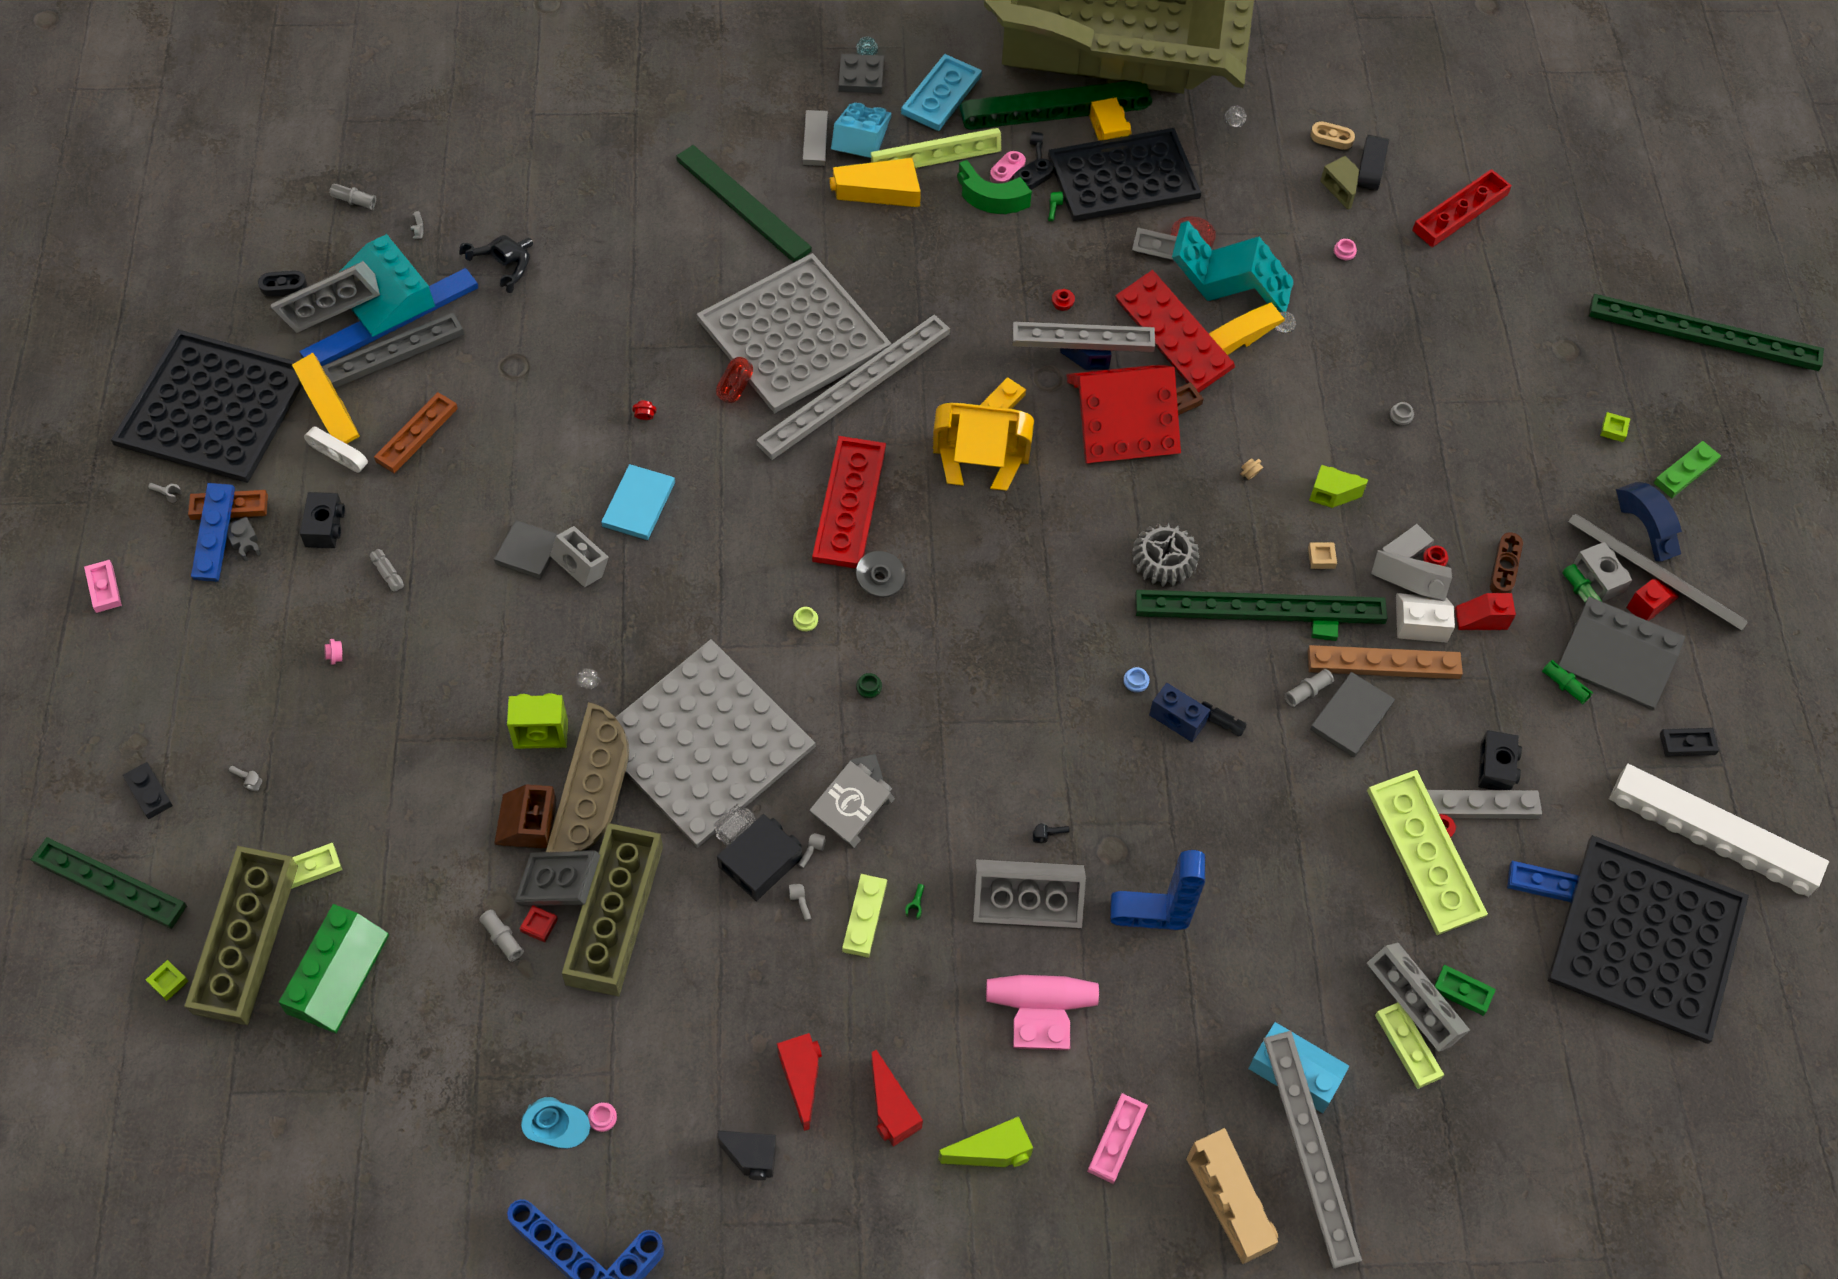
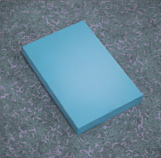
[601,464,675,540]

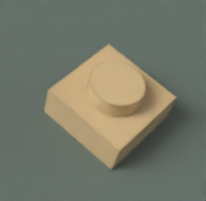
[1308,542,1337,569]

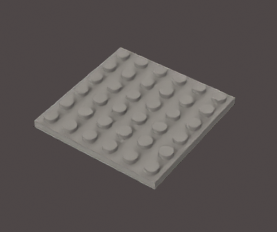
[697,253,892,414]
[615,639,816,848]

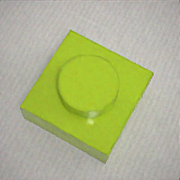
[1600,412,1630,442]
[146,960,189,1001]

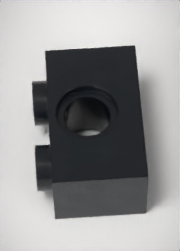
[300,492,345,548]
[1478,730,1522,790]

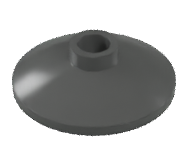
[856,551,905,597]

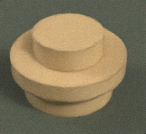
[1241,458,1263,480]

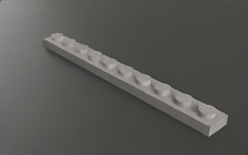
[756,315,950,460]

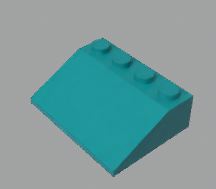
[339,234,435,337]

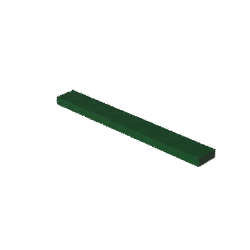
[676,145,812,263]

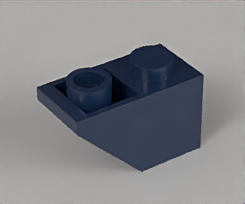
[1060,348,1112,370]

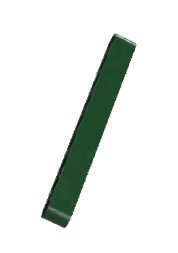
[959,81,1152,130]

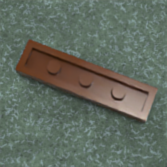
[374,392,458,474]

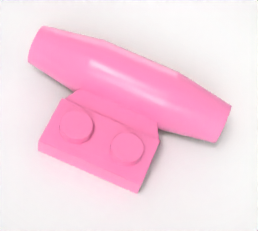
[986,975,1099,1050]

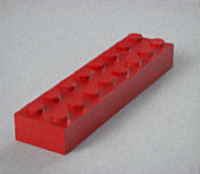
[1412,169,1512,247]

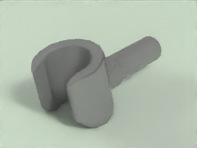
[149,483,182,503]
[229,766,262,791]
[798,833,826,868]
[789,884,811,921]

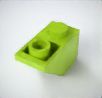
[1309,465,1368,508]

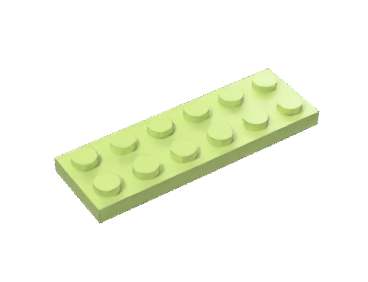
[1367,770,1488,935]

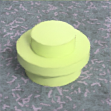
[793,607,818,631]

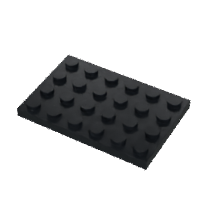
[1048,128,1202,222]

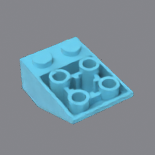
[831,103,892,158]

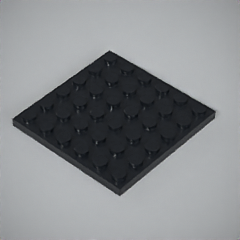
[111,329,303,483]
[1547,835,1749,1044]

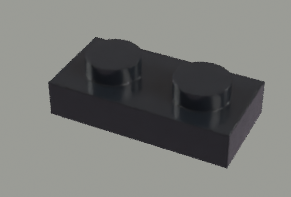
[1660,728,1719,757]
[123,762,173,820]

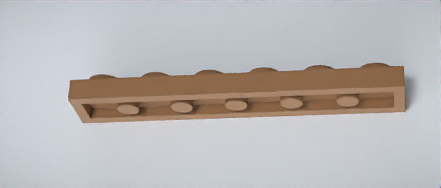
[1307,645,1463,679]

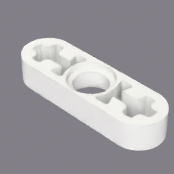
[304,427,368,473]

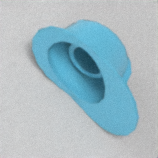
[521,1097,590,1148]

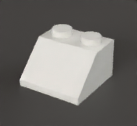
[1396,593,1455,643]

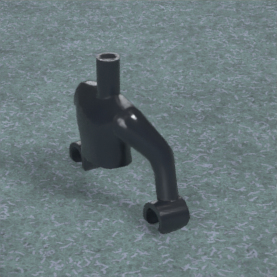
[459,235,533,293]

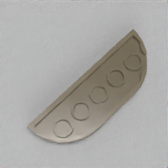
[546,702,629,852]

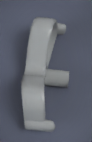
[411,211,424,239]

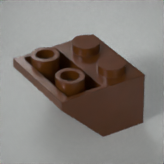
[494,784,557,849]

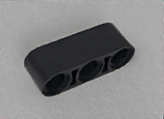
[1357,135,1389,191]

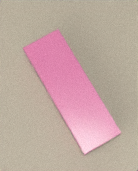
[1087,1093,1148,1184]

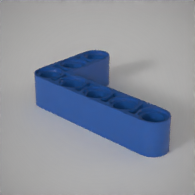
[1110,850,1205,930]
[507,1199,664,1279]

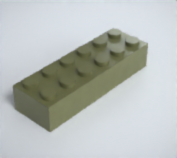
[562,823,663,997]
[184,846,298,1025]

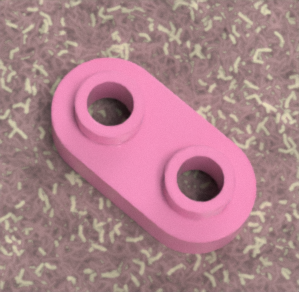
[990,151,1025,184]

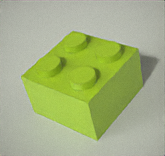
[507,693,568,749]

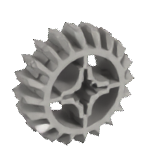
[1132,523,1199,587]

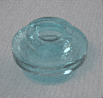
[856,37,878,55]

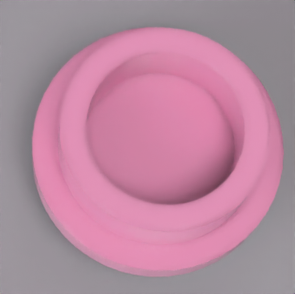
[1334,239,1357,260]
[324,639,342,665]
[588,1103,617,1132]

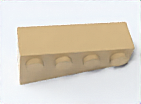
[1186,1128,1278,1264]

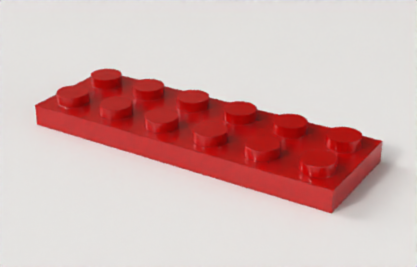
[1115,270,1235,392]
[812,436,886,568]

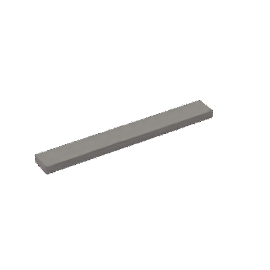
[1568,514,1748,630]
[1263,1031,1362,1268]

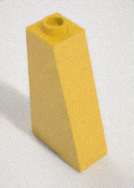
[829,158,921,207]

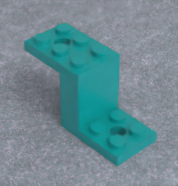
[1172,221,1293,316]

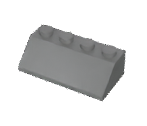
[271,261,380,333]
[973,859,1086,928]

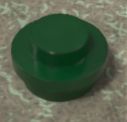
[856,673,882,698]

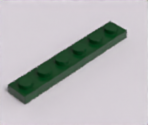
[30,837,187,929]

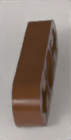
[1490,532,1523,593]

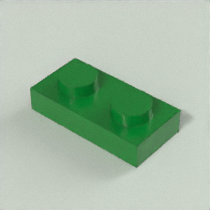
[1434,964,1496,1016]

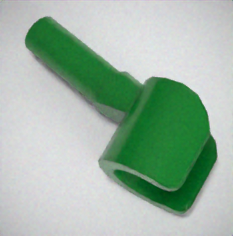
[1048,192,1063,222]
[905,884,925,920]

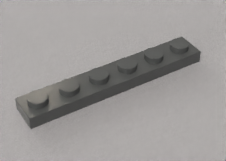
[322,313,464,388]

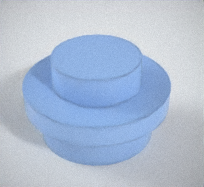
[1124,667,1149,692]

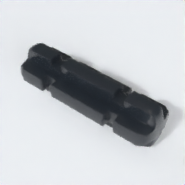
[1201,701,1247,736]

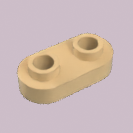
[1310,122,1355,150]

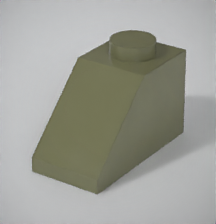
[1320,156,1359,210]

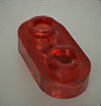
[716,357,753,403]

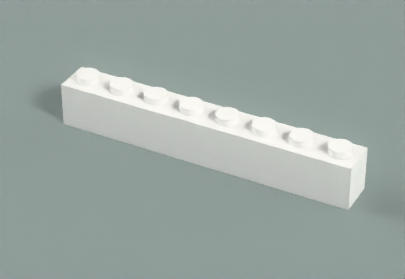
[1609,764,1829,897]

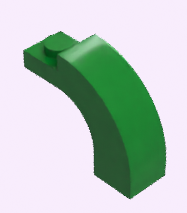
[957,160,1032,214]

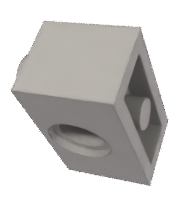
[550,526,609,587]
[1573,542,1632,602]

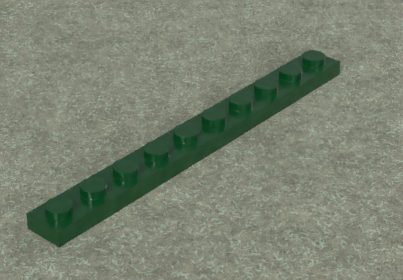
[1588,294,1824,371]
[1135,590,1388,624]

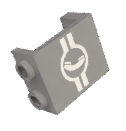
[810,761,895,848]

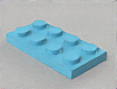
[901,54,982,131]

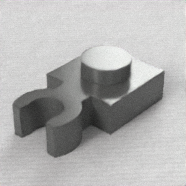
[227,517,261,562]

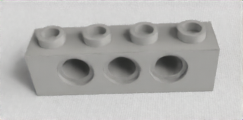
[1367,943,1470,1052]

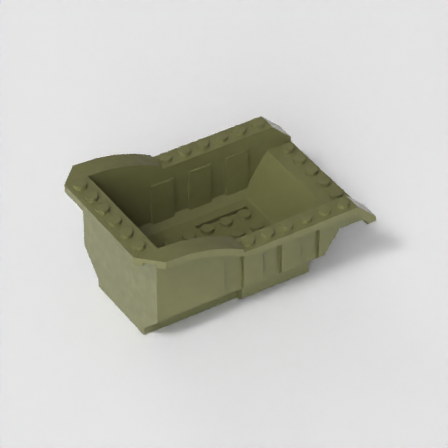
[984,0,1254,94]

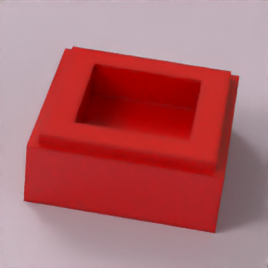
[519,906,558,942]

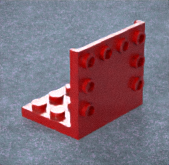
[1067,365,1181,463]

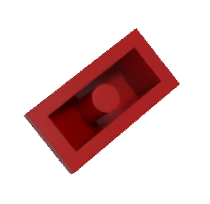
[1626,579,1679,621]
[1455,593,1516,630]

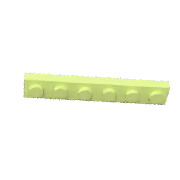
[871,128,1001,168]

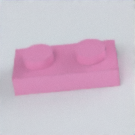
[84,560,122,613]

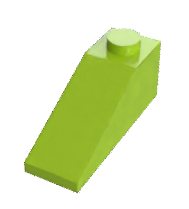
[939,1116,1033,1167]

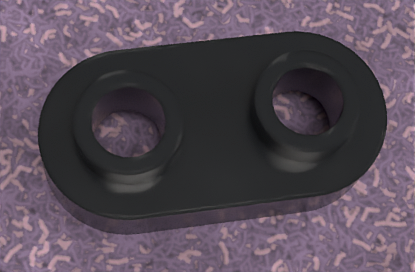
[1014,158,1053,190]
[258,270,307,296]

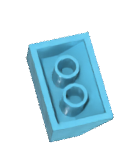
[1248,1022,1349,1113]

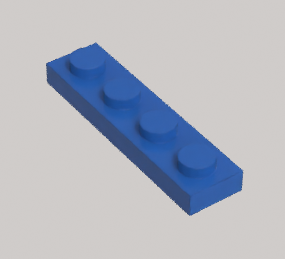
[191,483,235,582]

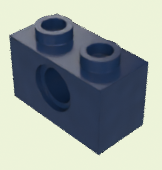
[1149,683,1210,742]

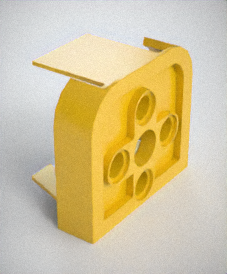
[933,403,1034,491]

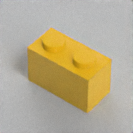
[1089,98,1131,141]

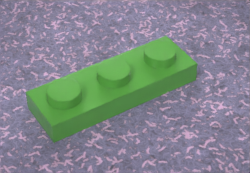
[1654,441,1721,498]

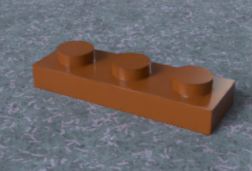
[188,490,268,520]

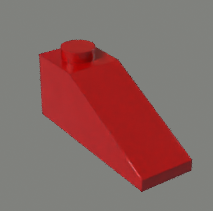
[777,1033,822,1131]
[871,1050,923,1147]

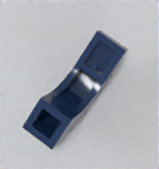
[1616,482,1682,562]

